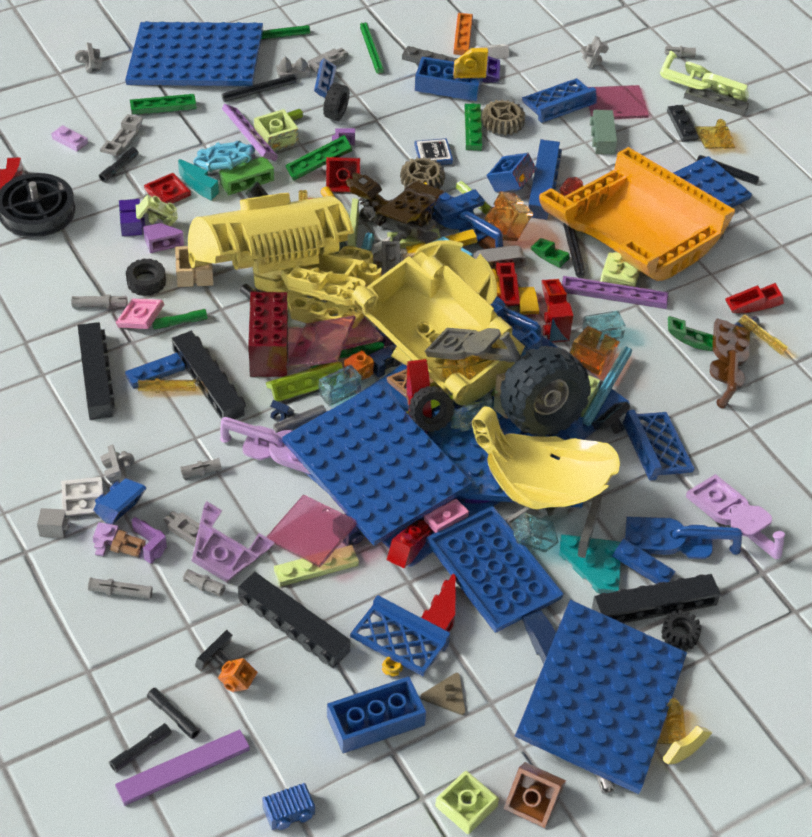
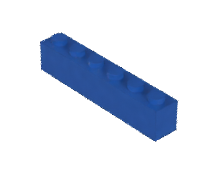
[527,139,562,220]

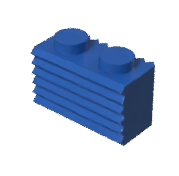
[262,783,315,830]

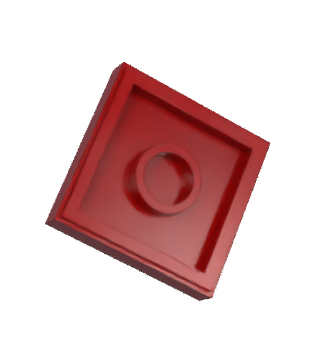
[144,173,191,204]

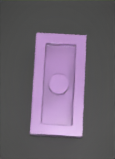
[51,125,88,152]

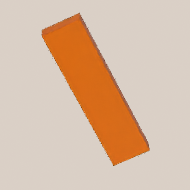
[453,13,473,55]

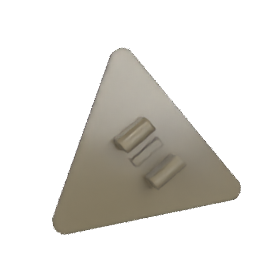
[420,673,465,715]

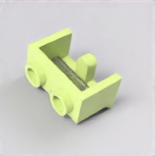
[136,195,178,226]

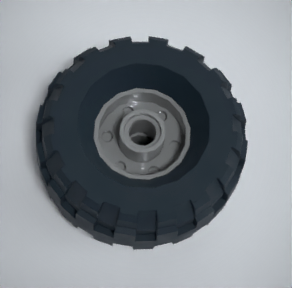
[500,346,591,437]

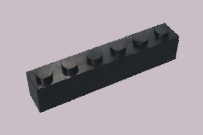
[77,322,115,420]
[172,330,246,420]
[238,571,351,668]
[592,574,721,623]

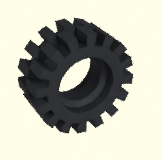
[661,610,702,651]

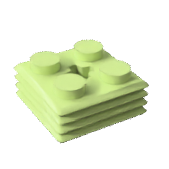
[600,252,640,287]
[435,771,499,834]

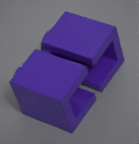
[119,199,146,237]

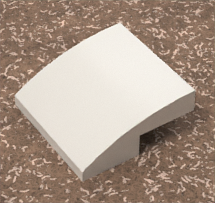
[61,477,103,516]

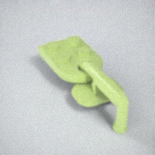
[660,51,749,102]

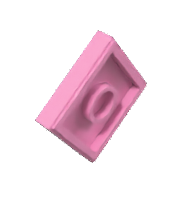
[116,299,165,329]

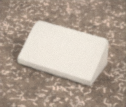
[475,44,509,59]

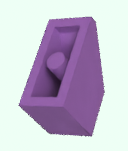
[143,223,184,253]

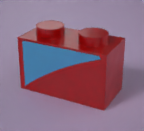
[542,303,574,343]

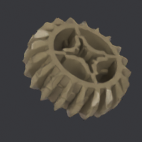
[482,99,526,136]
[400,156,445,189]

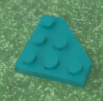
[559,534,621,593]

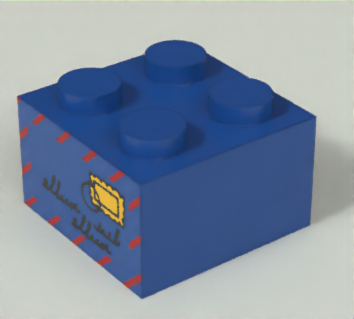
[486,153,537,192]

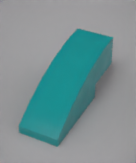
[178,159,219,201]

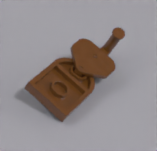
[709,318,750,409]

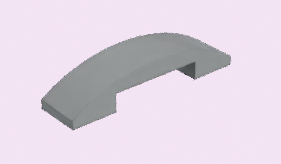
[100,114,143,156]

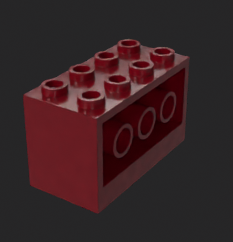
[248,292,288,377]

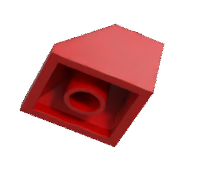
[326,157,360,192]

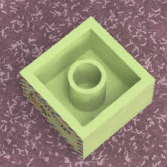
[254,109,298,151]

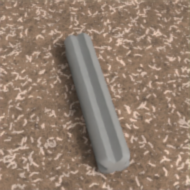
[273,405,326,433]

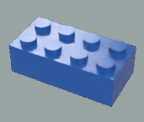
[414,57,483,101]
[327,676,426,754]

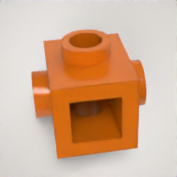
[344,351,374,384]
[218,658,258,692]

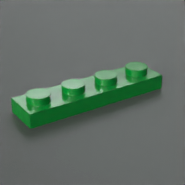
[130,94,197,115]
[464,103,482,151]
[285,135,353,181]

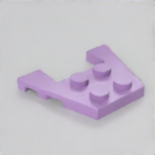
[191,501,275,583]

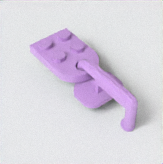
[220,417,310,474]
[686,474,785,559]

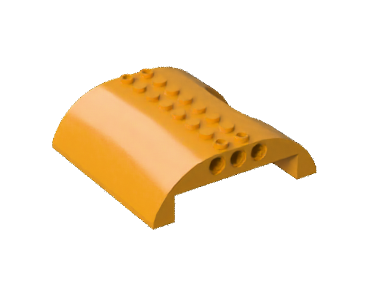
[539,147,735,281]

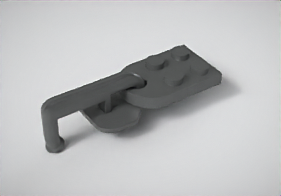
[425,327,520,362]

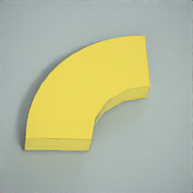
[663,726,712,765]

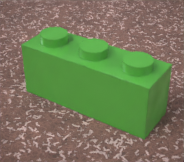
[219,157,274,196]

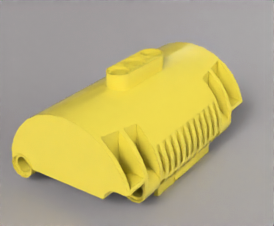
[188,193,354,274]
[352,252,525,405]

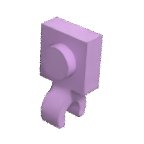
[93,522,119,556]

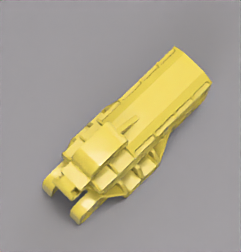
[252,246,382,329]

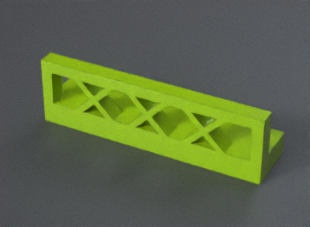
[265,361,346,402]

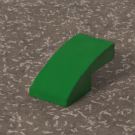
[530,238,570,268]

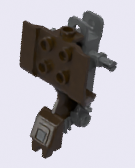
[346,173,443,244]

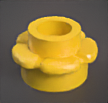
[382,657,403,677]

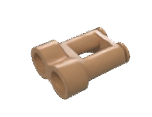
[110,530,146,558]

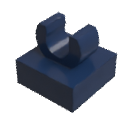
[270,400,295,422]

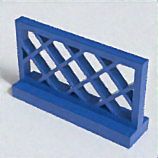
[522,78,597,123]
[622,410,695,481]
[350,595,450,676]

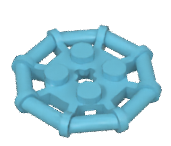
[193,140,255,172]

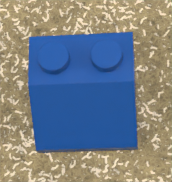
[93,478,147,524]

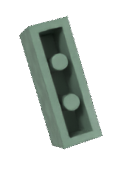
[589,110,617,154]

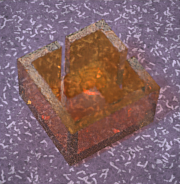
[485,191,533,241]
[569,326,620,375]

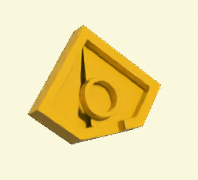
[453,48,488,78]

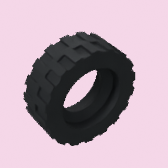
[323,83,350,121]
[126,258,166,296]
[409,386,454,432]

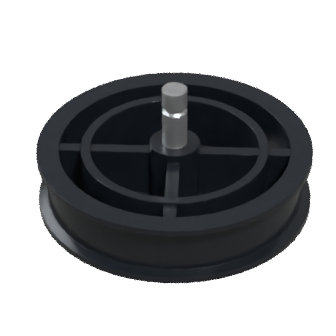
[0,173,76,237]

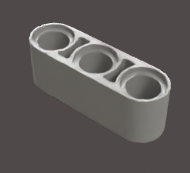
[473,245,526,269]

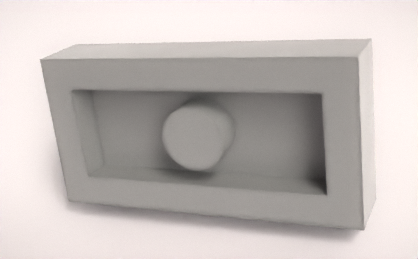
[276,56,310,78]

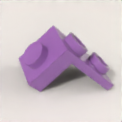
[332,128,355,145]
[132,517,167,564]

